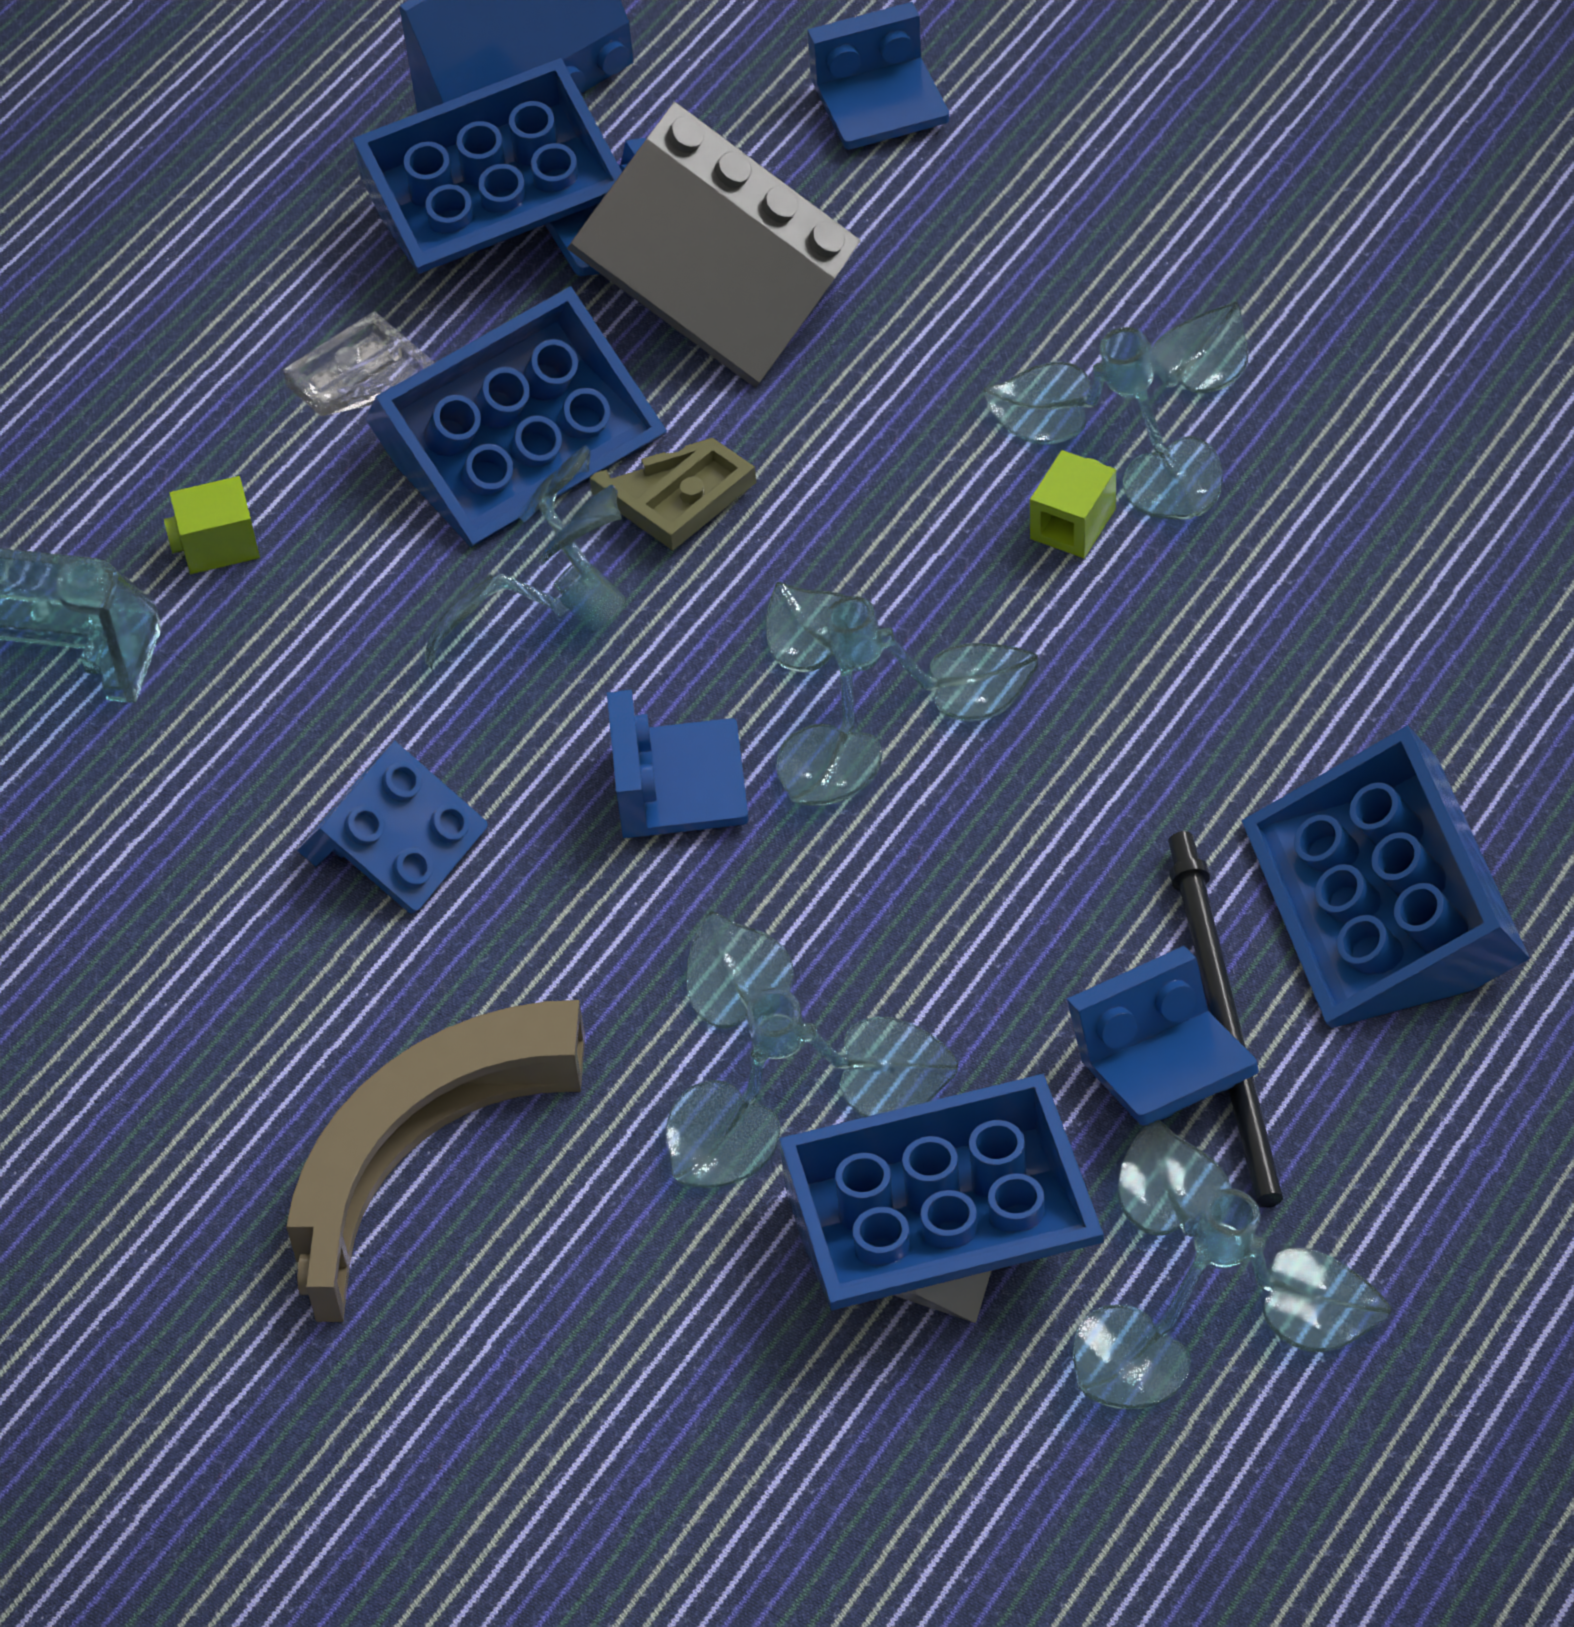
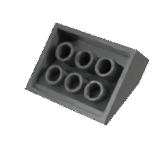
[567,101,861,388]

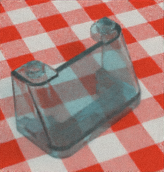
[0,548,161,703]

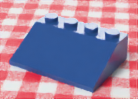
[399,0,634,113]
[353,58,622,274]
[365,286,667,548]
[1241,725,1530,1028]
[779,1074,1104,1311]

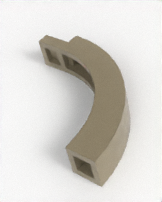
[286,1000,585,1322]

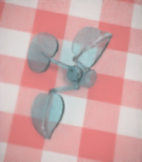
[984,302,1248,519]
[425,445,627,669]
[766,582,1038,806]
[666,911,959,1188]
[1072,1120,1392,1410]

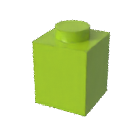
[1030,450,1116,559]
[164,476,260,575]

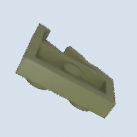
[590,438,756,551]

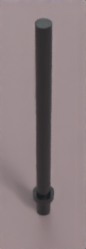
[1168,831,1283,1208]

